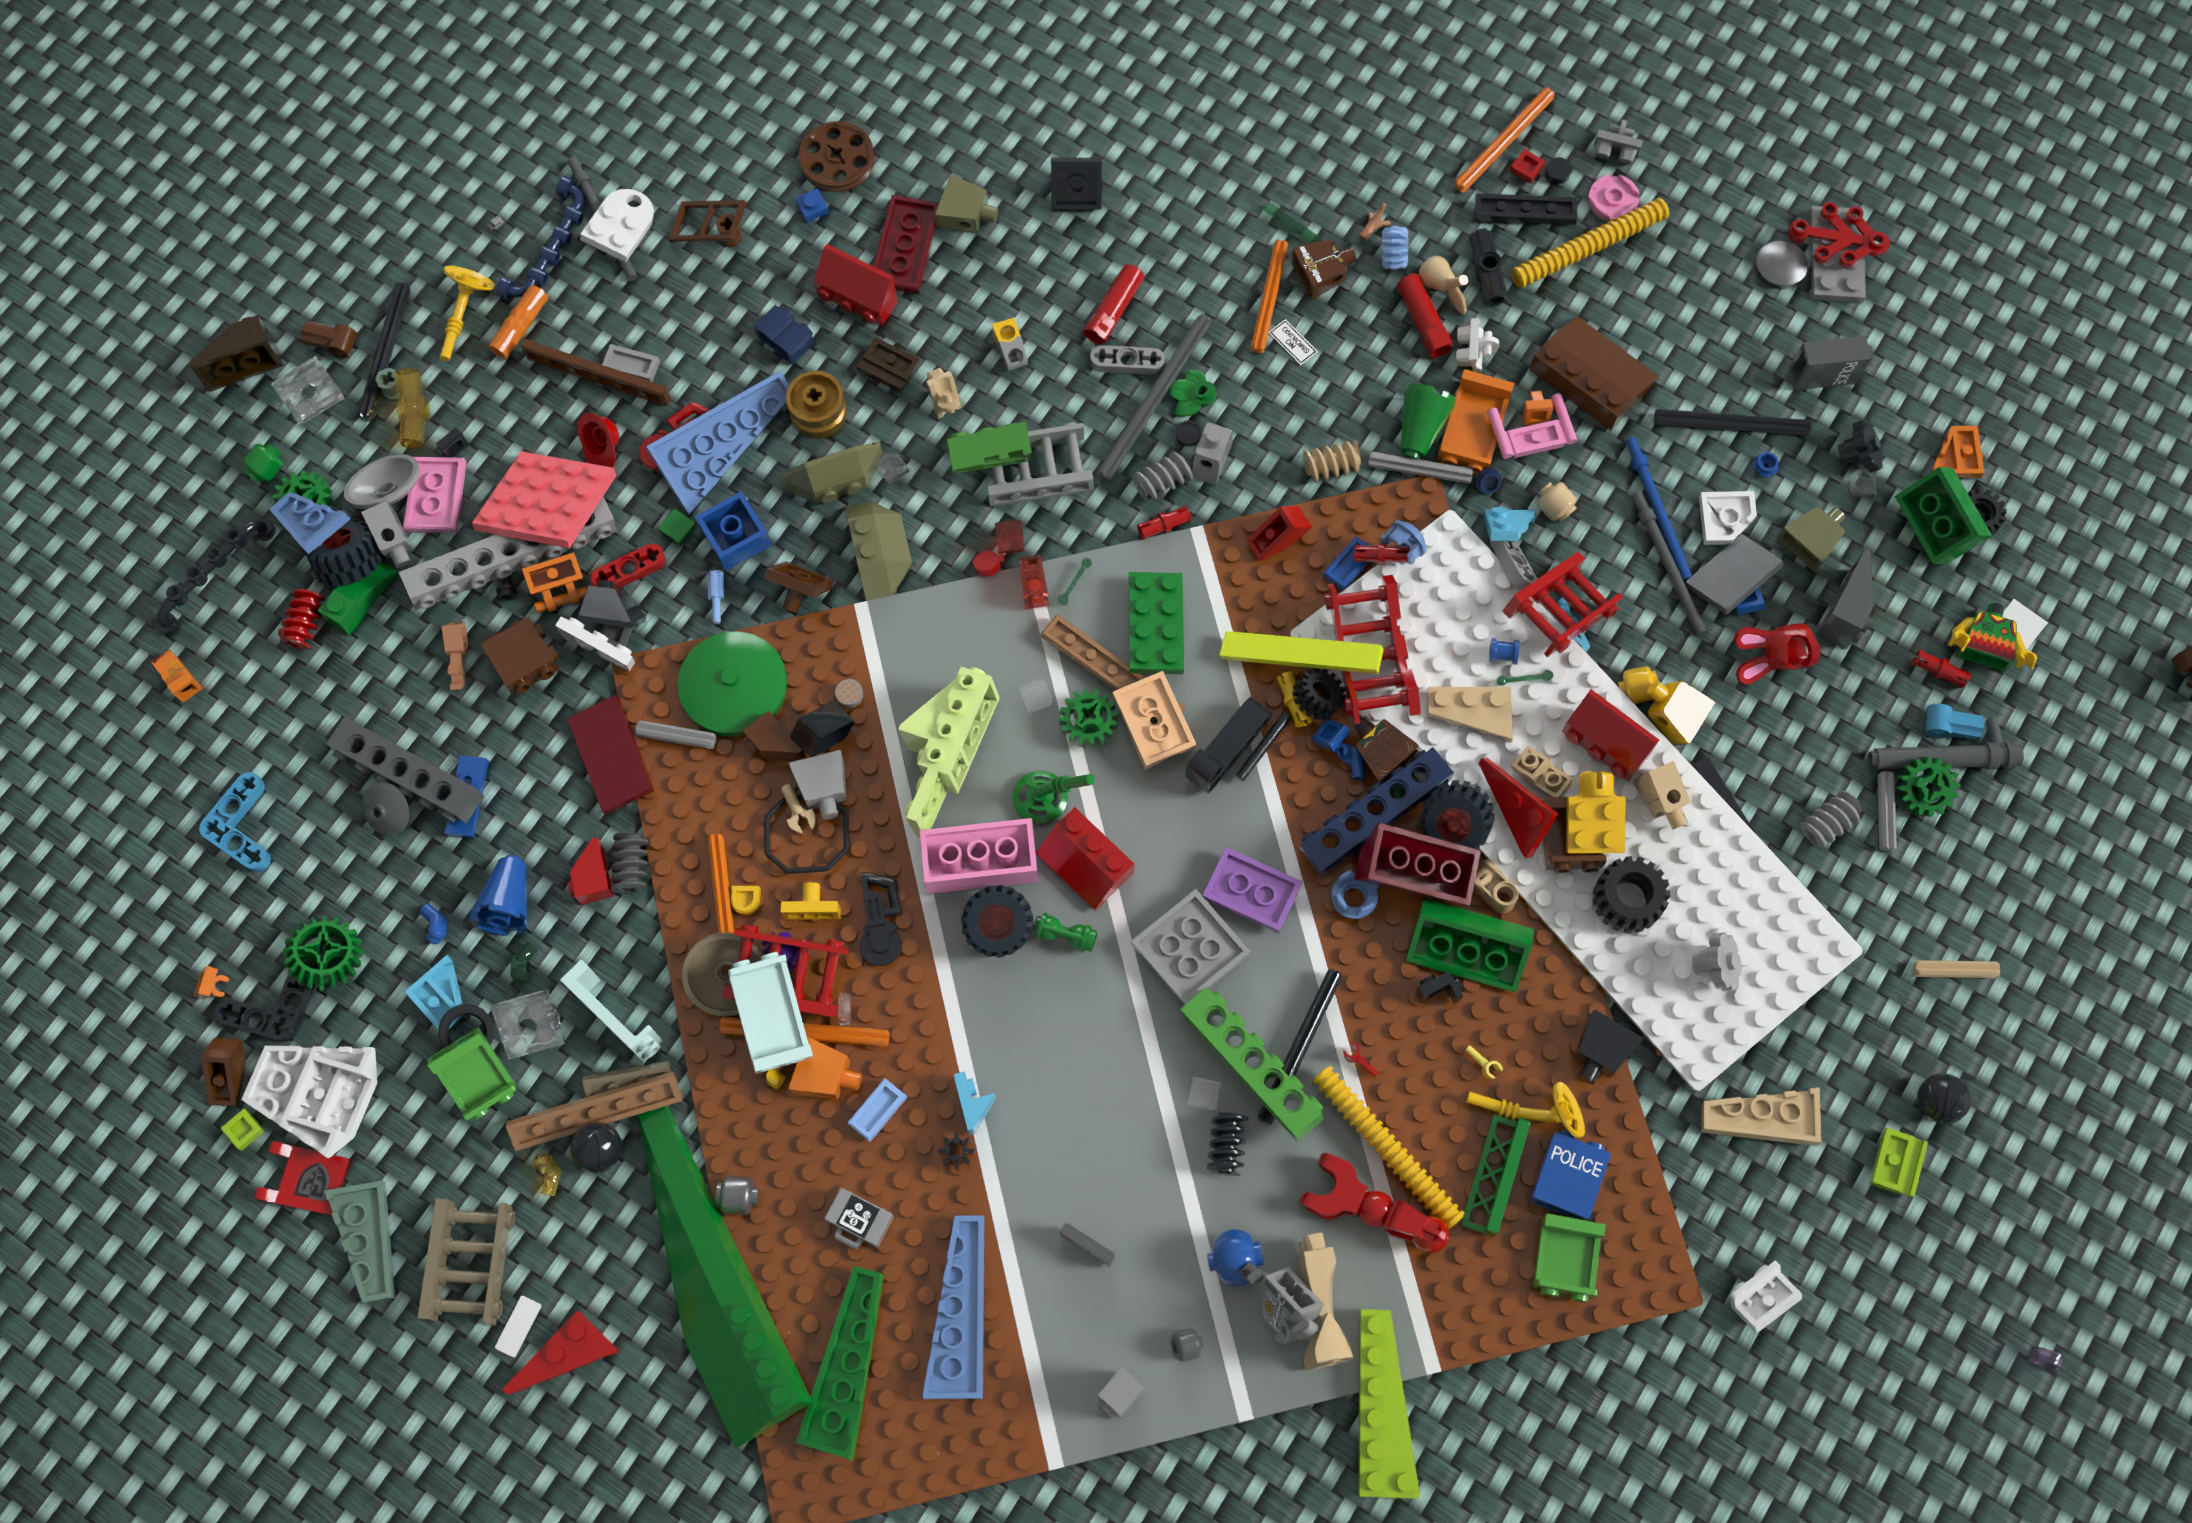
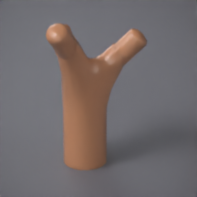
[1358,203,1390,242]

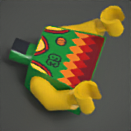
[1948,603,2037,671]

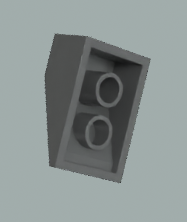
[1816,548,1874,649]

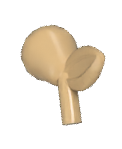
[1418,256,1468,315]

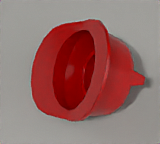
[577,413,619,468]

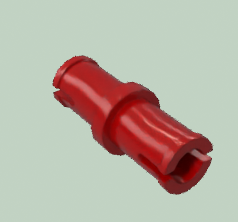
[1137,505,1192,540]
[1354,543,1410,565]
[1912,649,1971,689]

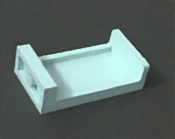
[728,952,813,1074]
[560,960,662,1061]

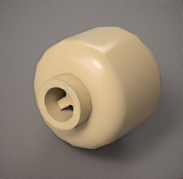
[1537,482,1577,522]

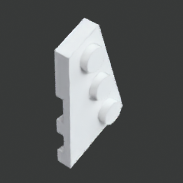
[555,617,635,671]

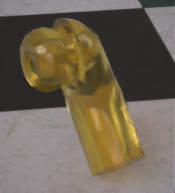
[533,1153,561,1196]

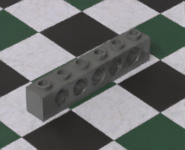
[326,717,484,824]

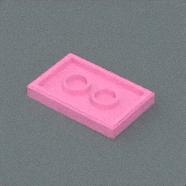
[403,457,467,533]

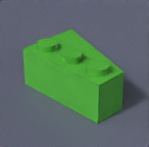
[947,421,1031,474]

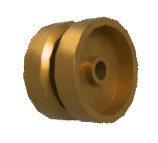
[786,371,847,438]

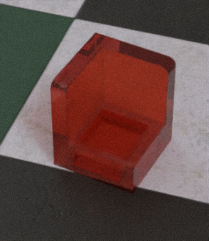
[995,520,1025,562]

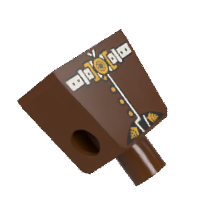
[1291,239,1356,300]

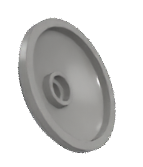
[344,454,420,510]

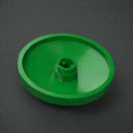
[678,631,788,737]

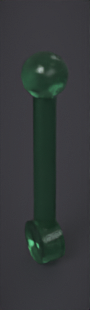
[1058,558,1092,606]
[1497,670,1553,686]

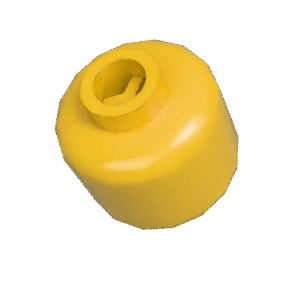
[1618,666,1658,704]

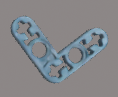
[199,772,271,872]

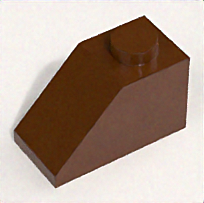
[743,710,807,761]
[201,1038,246,1106]

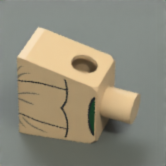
[1634,761,1690,830]

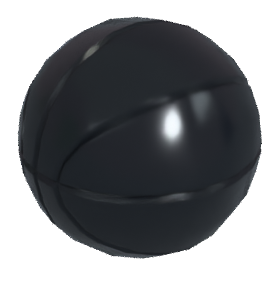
[1917,1073,1971,1124]
[570,1121,623,1174]

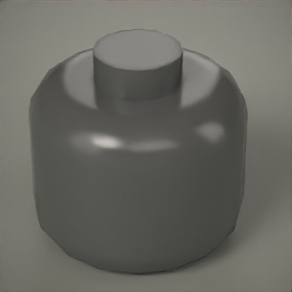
[1171,1329,1203,1362]

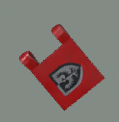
[254,1141,350,1216]

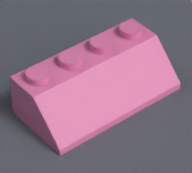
[920,818,1038,894]

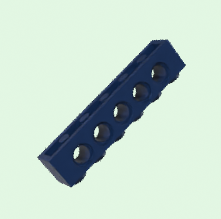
[1300,747,1454,878]

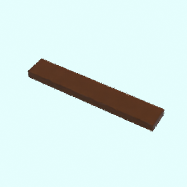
[521,339,671,406]

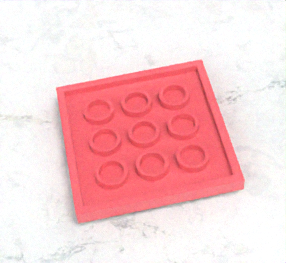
[472,451,617,548]

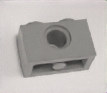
[1098,1367,1145,1420]

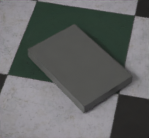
[1686,534,1783,615]

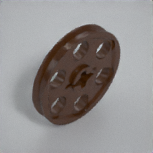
[799,121,875,192]

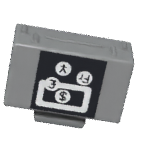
[824,1188,894,1250]

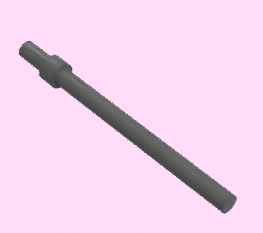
[568,157,638,281]
[1632,491,1707,636]

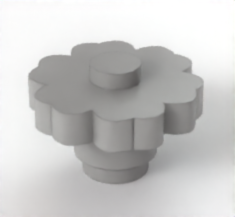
[1692,932,1742,991]

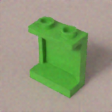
[427,1027,516,1121]
[1533,1213,1606,1303]

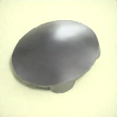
[1755,241,1808,290]

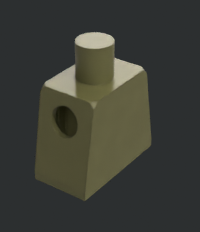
[935,174,999,233]
[1777,507,1845,572]

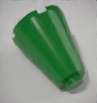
[1400,384,1456,459]

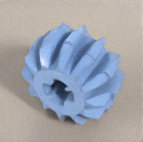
[1382,226,1408,270]

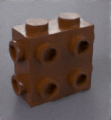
[481,617,560,696]

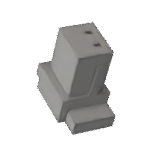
[487,216,504,231]

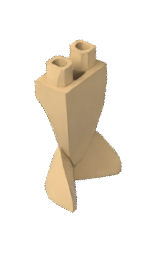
[1295,1233,1353,1371]

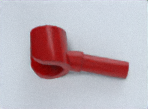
[1343,1042,1379,1077]

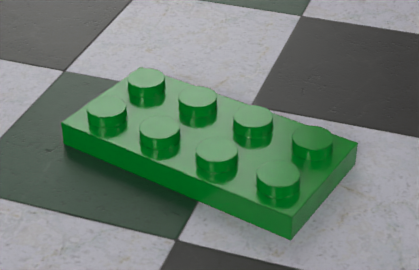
[1128,572,1184,675]

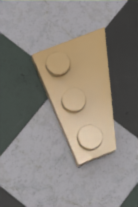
[1427,687,1513,742]

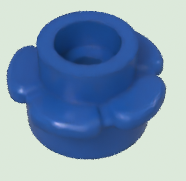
[1753,452,1779,477]

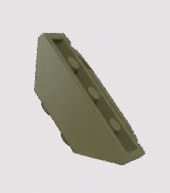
[779,441,883,504]
[845,501,912,601]

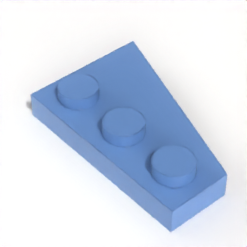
[270,492,350,554]

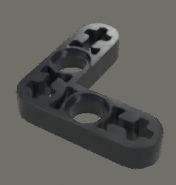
[214,962,316,1043]

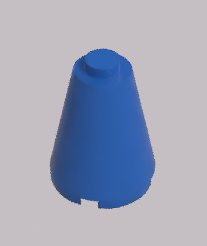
[469,855,528,936]

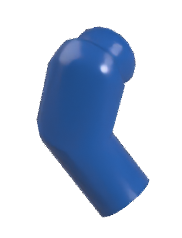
[1335,743,1365,781]
[419,903,448,944]

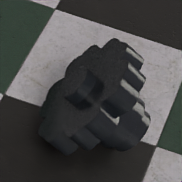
[1838,419,1883,473]

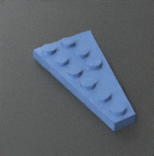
[646,371,789,516]

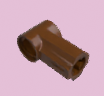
[301,321,358,358]

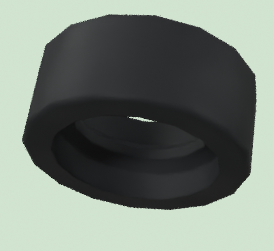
[438,1004,494,1048]

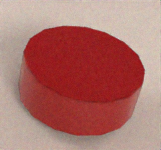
[973,551,1001,577]

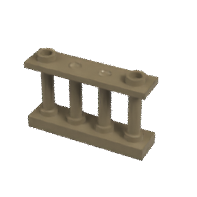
[418,1199,515,1326]

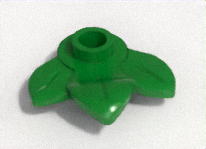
[1167,370,1217,417]

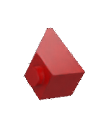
[1246,506,1312,561]
[568,837,614,905]

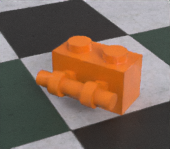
[522,552,587,613]

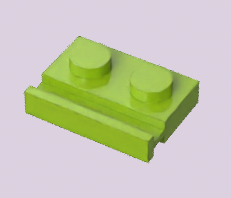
[1869,1127,1928,1198]

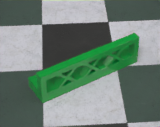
[1460,1114,1531,1238]

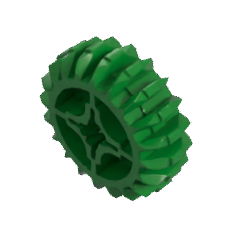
[283,915,363,991]

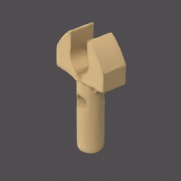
[781,784,816,835]

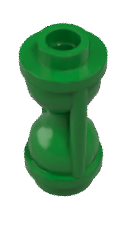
[1033,912,1098,953]

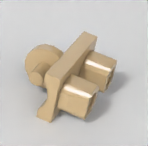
[926,368,962,418]

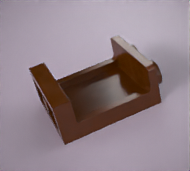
[1543,797,1607,873]

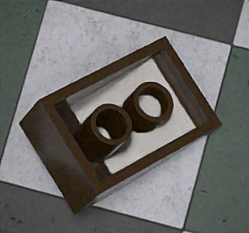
[189,315,284,392]

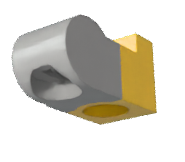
[992,318,1028,371]

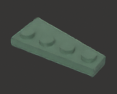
[324,1180,395,1304]

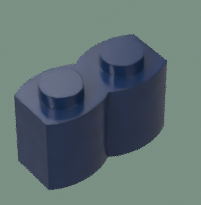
[753,305,814,365]

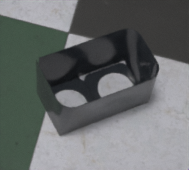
[790,700,855,757]

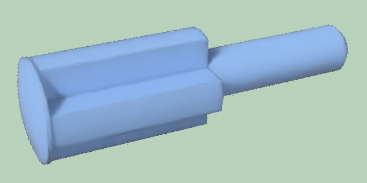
[707,570,724,624]

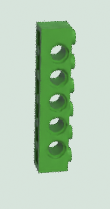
[1180,987,1323,1143]

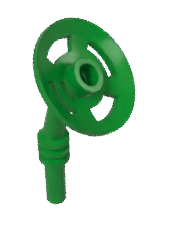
[1013,771,1095,824]

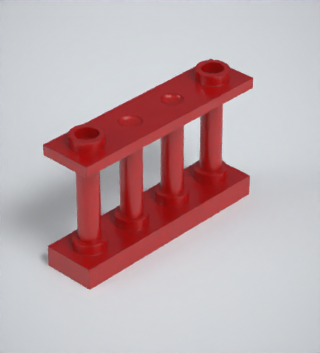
[1502,552,1623,658]
[722,924,849,1017]

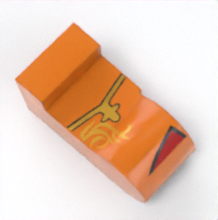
[151,649,203,703]

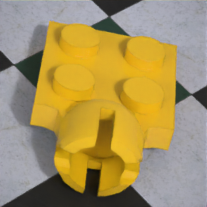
[1566,771,1626,853]

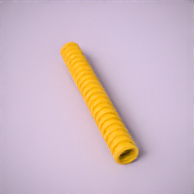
[1511,198,1669,289]
[1312,1066,1465,1230]

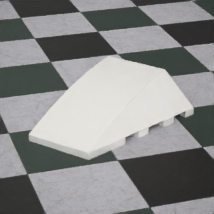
[241,1046,377,1158]

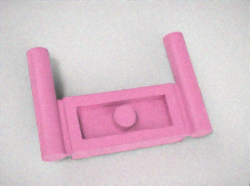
[1487,393,1578,459]

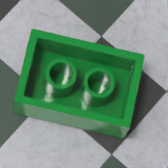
[1895,467,1992,565]

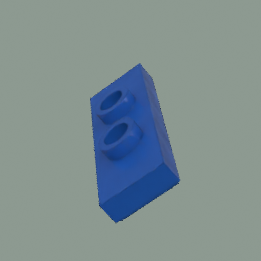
[444,756,489,839]

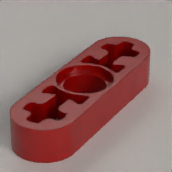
[591,544,666,587]

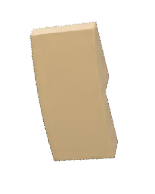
[1511,746,1574,797]

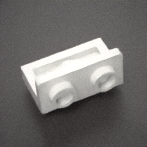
[1730,1261,1802,1334]

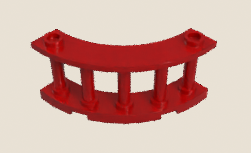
[1324,575,1421,724]

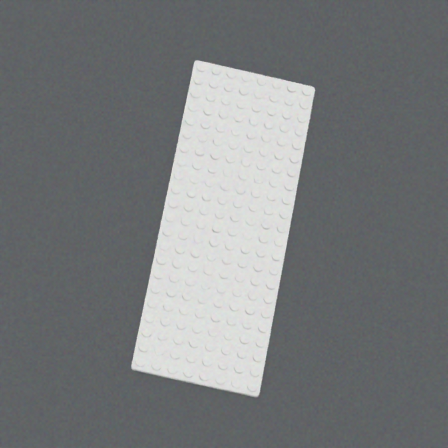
[1290,510,1863,1092]

